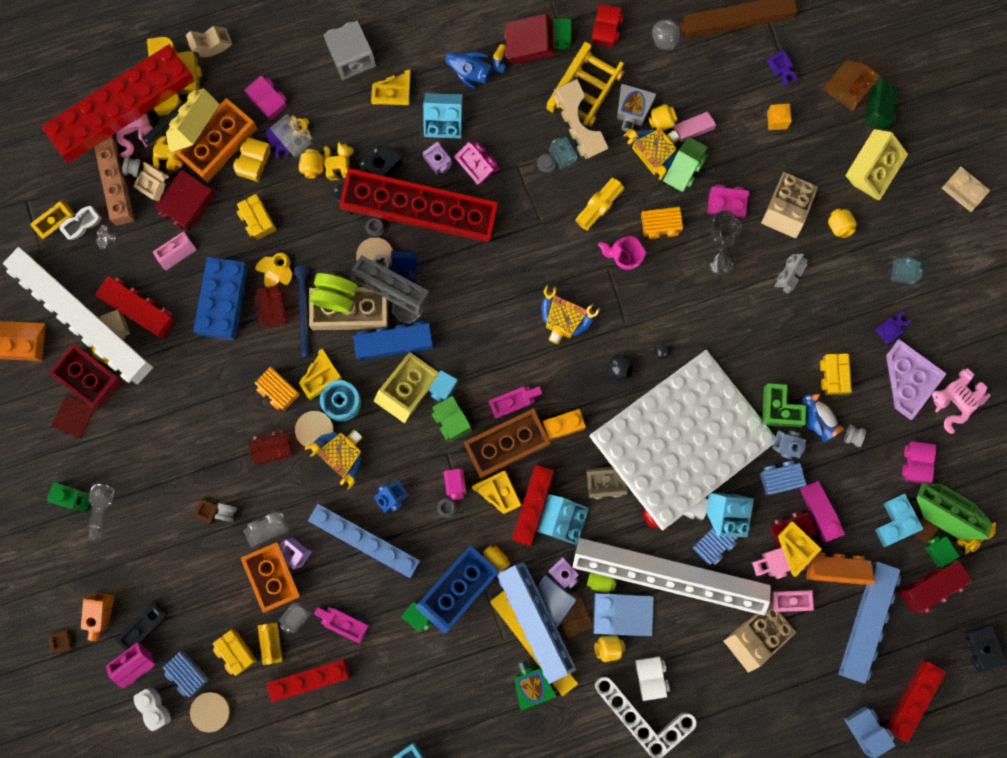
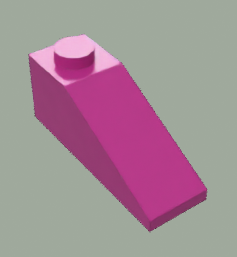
[800,481,845,543]

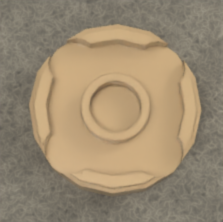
[356,238,394,269]
[295,411,334,449]
[190,692,230,733]

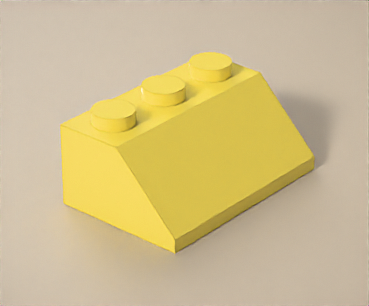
[166,88,219,152]
[846,129,908,200]

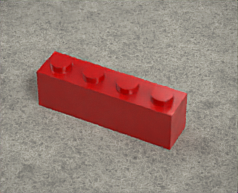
[95,276,175,339]
[512,465,554,546]
[266,659,351,703]
[885,661,946,743]

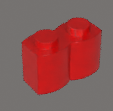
[591,3,624,47]

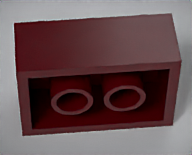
[49,343,123,411]
[898,560,972,613]

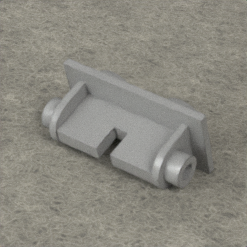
[775,254,808,293]

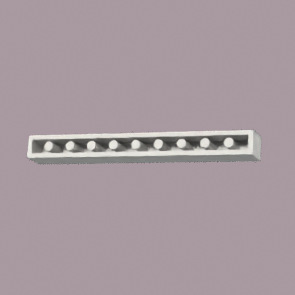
[3,247,153,385]
[572,538,771,616]

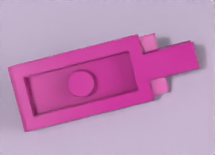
[488,386,542,419]
[314,607,369,644]

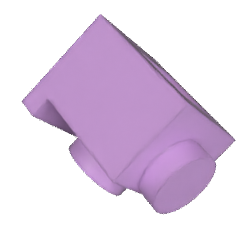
[423,142,452,175]
[279,538,312,569]
[548,558,578,589]

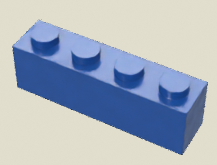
[353,321,433,361]

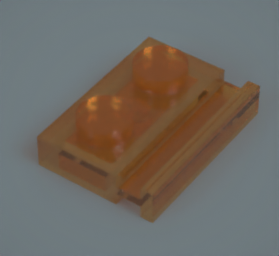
[561,591,593,639]

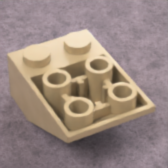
[761,172,818,238]
[724,602,796,672]

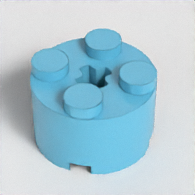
[320,380,361,421]

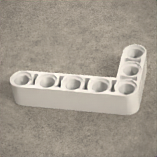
[595,676,696,758]

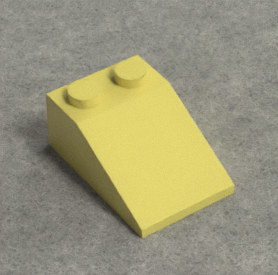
[374,352,439,423]

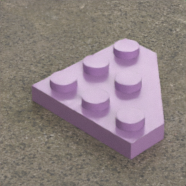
[886,339,946,420]

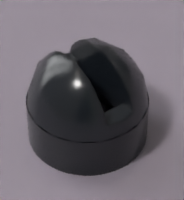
[654,345,670,359]

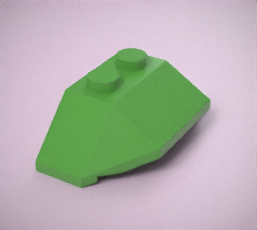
[917,483,993,539]

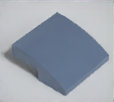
[537,574,577,628]

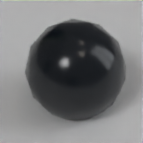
[608,354,634,381]

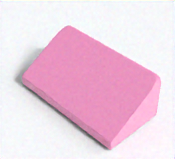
[674,112,716,143]
[153,232,196,270]
[771,590,814,612]

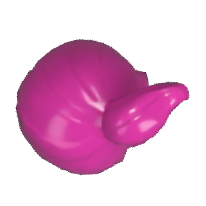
[598,236,647,270]

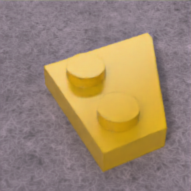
[371,70,411,105]
[299,349,342,400]
[472,470,522,514]

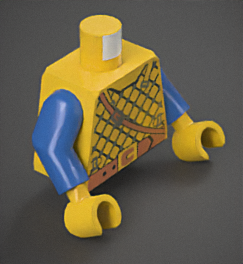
[624,129,680,180]
[541,285,600,344]
[305,430,362,489]

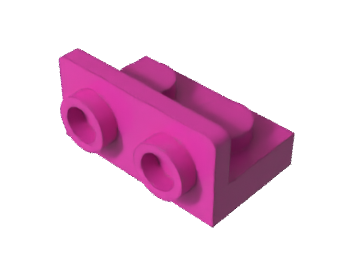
[454,142,499,185]
[707,185,749,218]

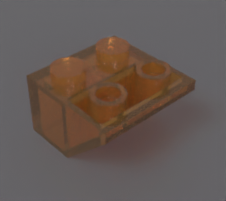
[823,60,880,111]

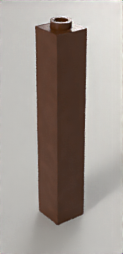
[680,0,797,39]

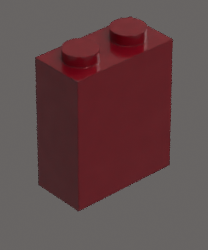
[504,14,555,64]
[154,170,215,231]

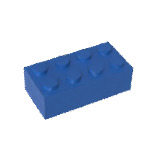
[193,257,249,341]
[415,545,500,634]

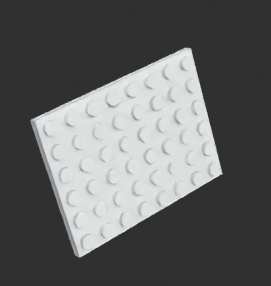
[589,350,776,531]

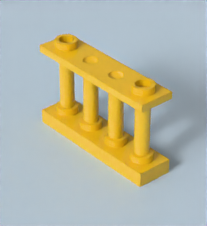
[547,42,624,129]

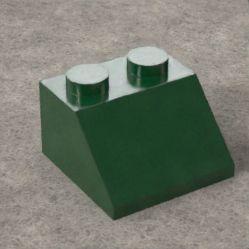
[865,77,899,129]

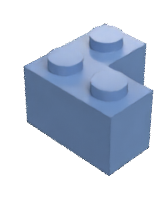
[844,707,895,758]

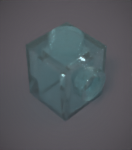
[549,137,577,170]
[891,257,923,284]

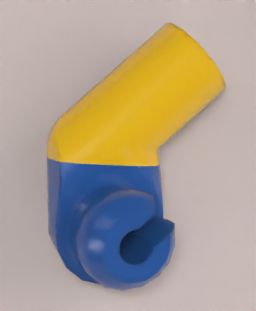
[493,45,506,73]

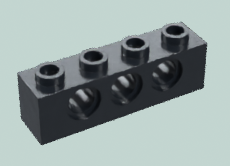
[333,143,403,215]

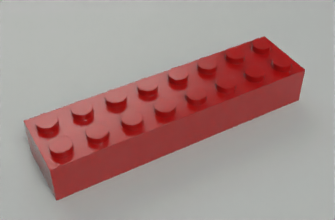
[41,44,194,164]
[340,168,498,243]

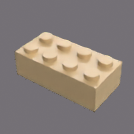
[309,287,388,330]

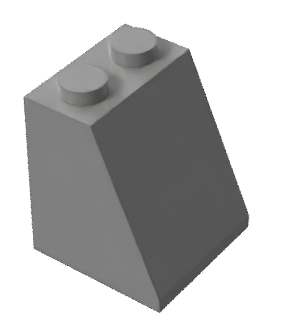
[323,21,376,80]

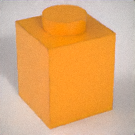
[767,104,791,130]

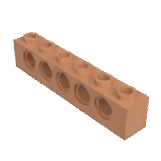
[94,134,135,226]

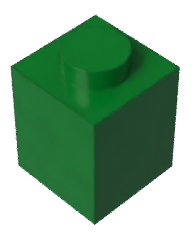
[553,19,571,49]
[925,536,960,567]
[401,601,432,632]

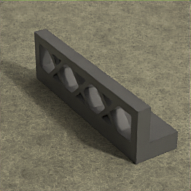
[351,255,429,315]

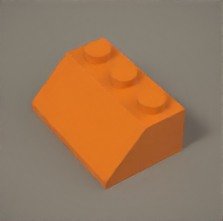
[0,321,46,361]
[241,542,300,613]
[806,552,875,585]

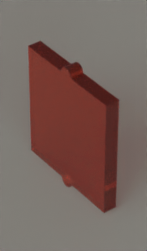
[52,396,95,439]

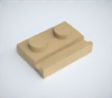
[133,162,169,201]
[942,167,990,212]

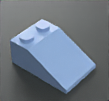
[593,593,653,636]

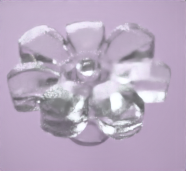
[96,225,116,249]

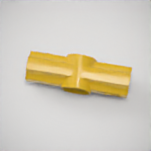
[575,178,624,231]

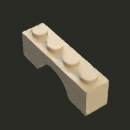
[553,79,608,159]

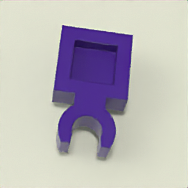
[767,50,797,86]
[265,125,290,161]
[875,311,912,344]

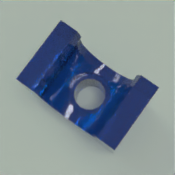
[391,250,418,284]

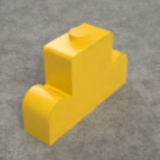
[147,37,202,116]

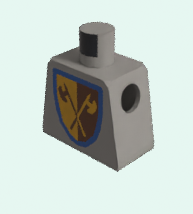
[617,84,656,132]

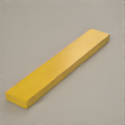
[490,591,578,696]

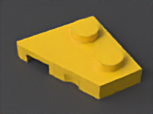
[778,522,821,577]

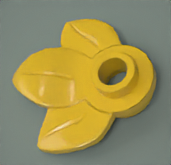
[255,253,292,287]

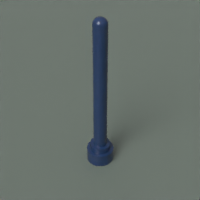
[294,267,310,358]

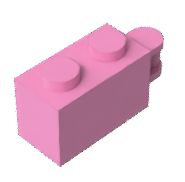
[752,548,810,579]

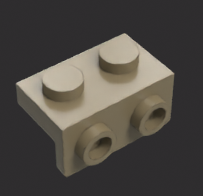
[586,467,628,499]

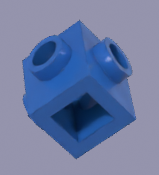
[374,480,409,513]

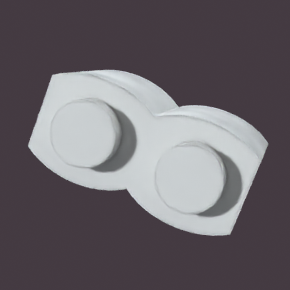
[59,206,102,240]
[635,656,670,701]
[134,687,171,731]

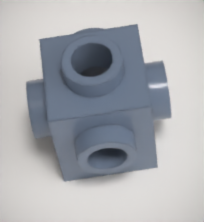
[772,430,806,459]

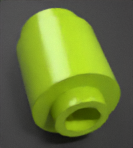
[587,572,617,594]

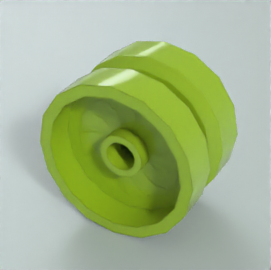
[309,273,358,313]

